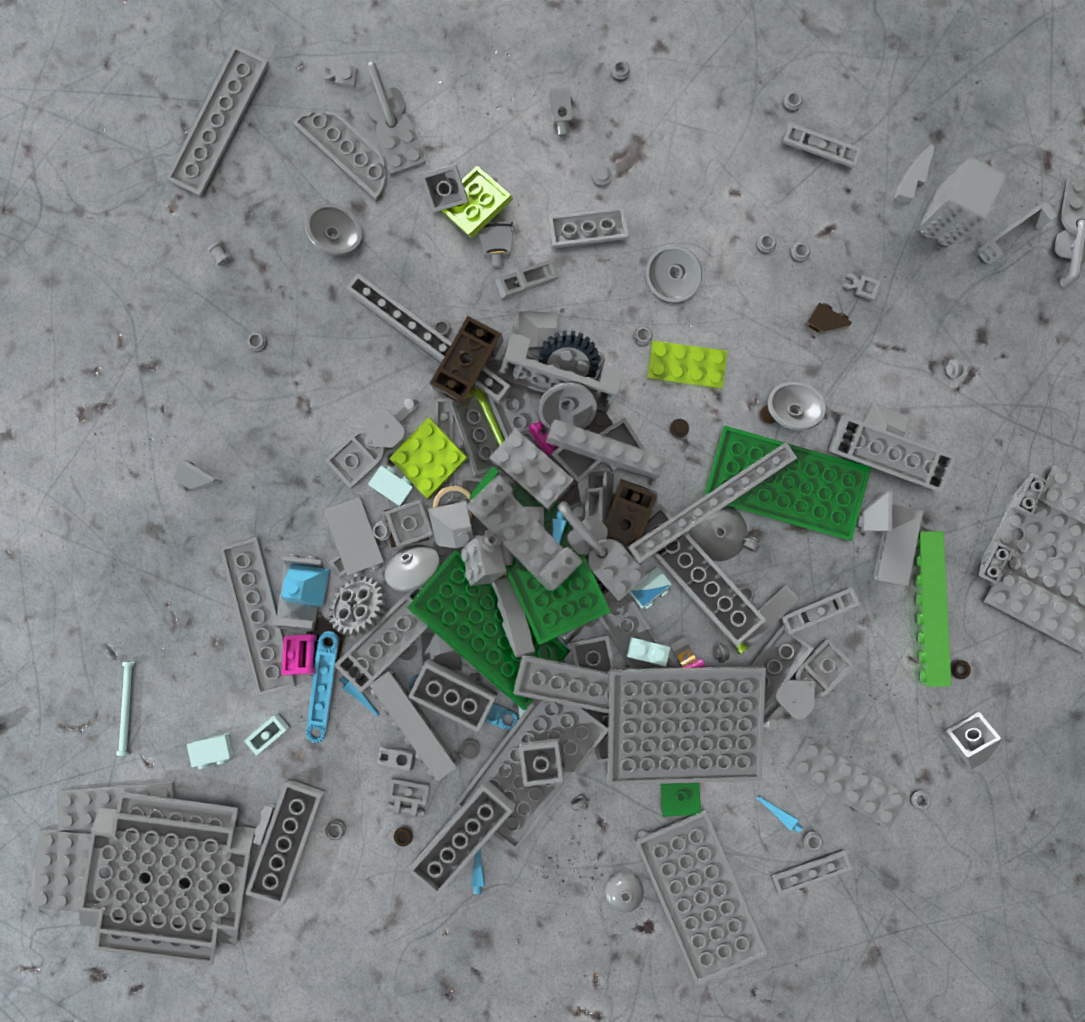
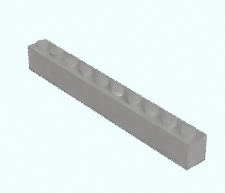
[346,273,512,405]

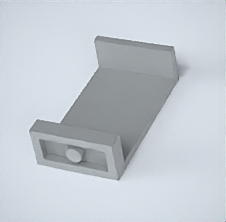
[978,201,1057,264]
[323,497,386,578]
[273,554,324,632]

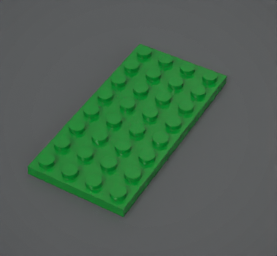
[704,425,872,541]
[486,485,611,645]
[406,549,570,711]

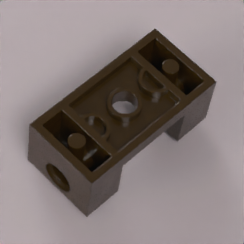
[430,315,504,407]
[598,478,658,558]

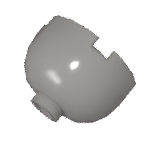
[605,872,644,913]

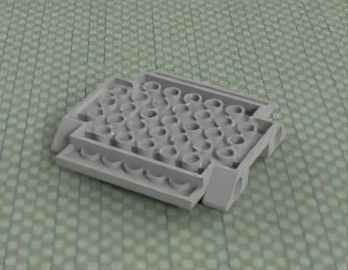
[979,466,1085,654]
[79,792,255,965]

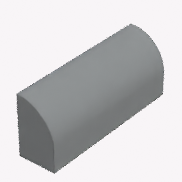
[873,505,923,586]

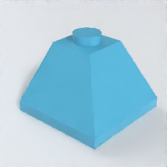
[281,564,330,607]

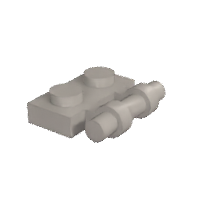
[386,778,430,818]

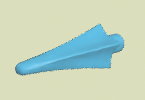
[553,512,567,545]
[339,675,379,716]
[757,796,803,833]
[471,848,485,894]

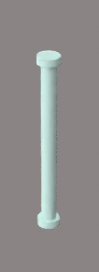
[117,662,135,756]

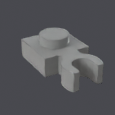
[323,64,358,88]
[844,274,881,301]

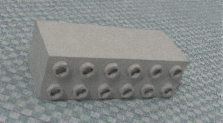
[917,157,1007,246]

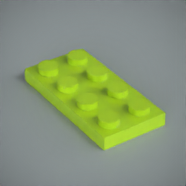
[647,340,728,389]

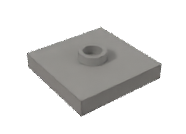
[384,499,434,548]

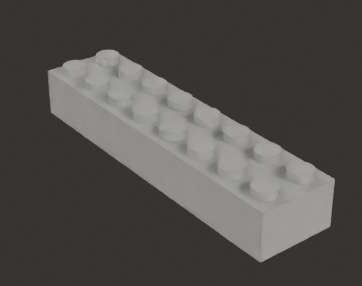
[642,504,766,647]

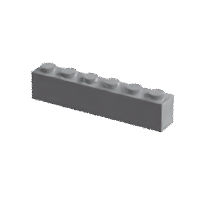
[546,420,666,480]

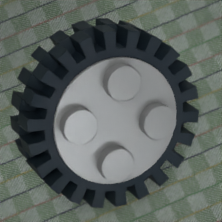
[538,330,598,378]

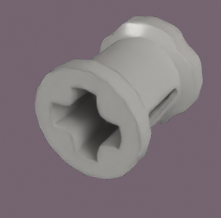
[208,240,233,266]

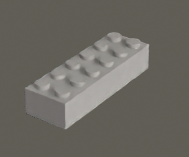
[370,669,459,782]
[245,779,325,907]
[408,779,516,897]

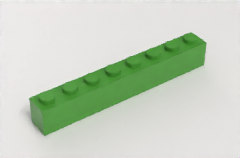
[914,531,951,687]

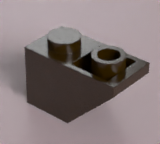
[804,302,852,335]

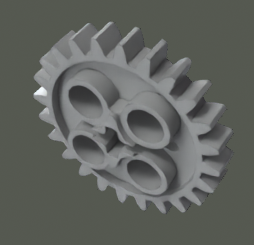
[328,576,387,637]

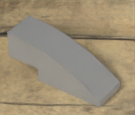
[894,145,935,203]
[495,259,559,300]
[585,470,614,524]

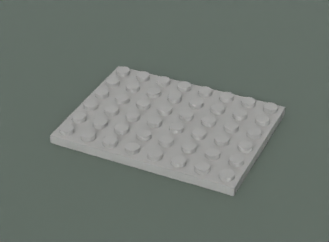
[607,666,766,785]

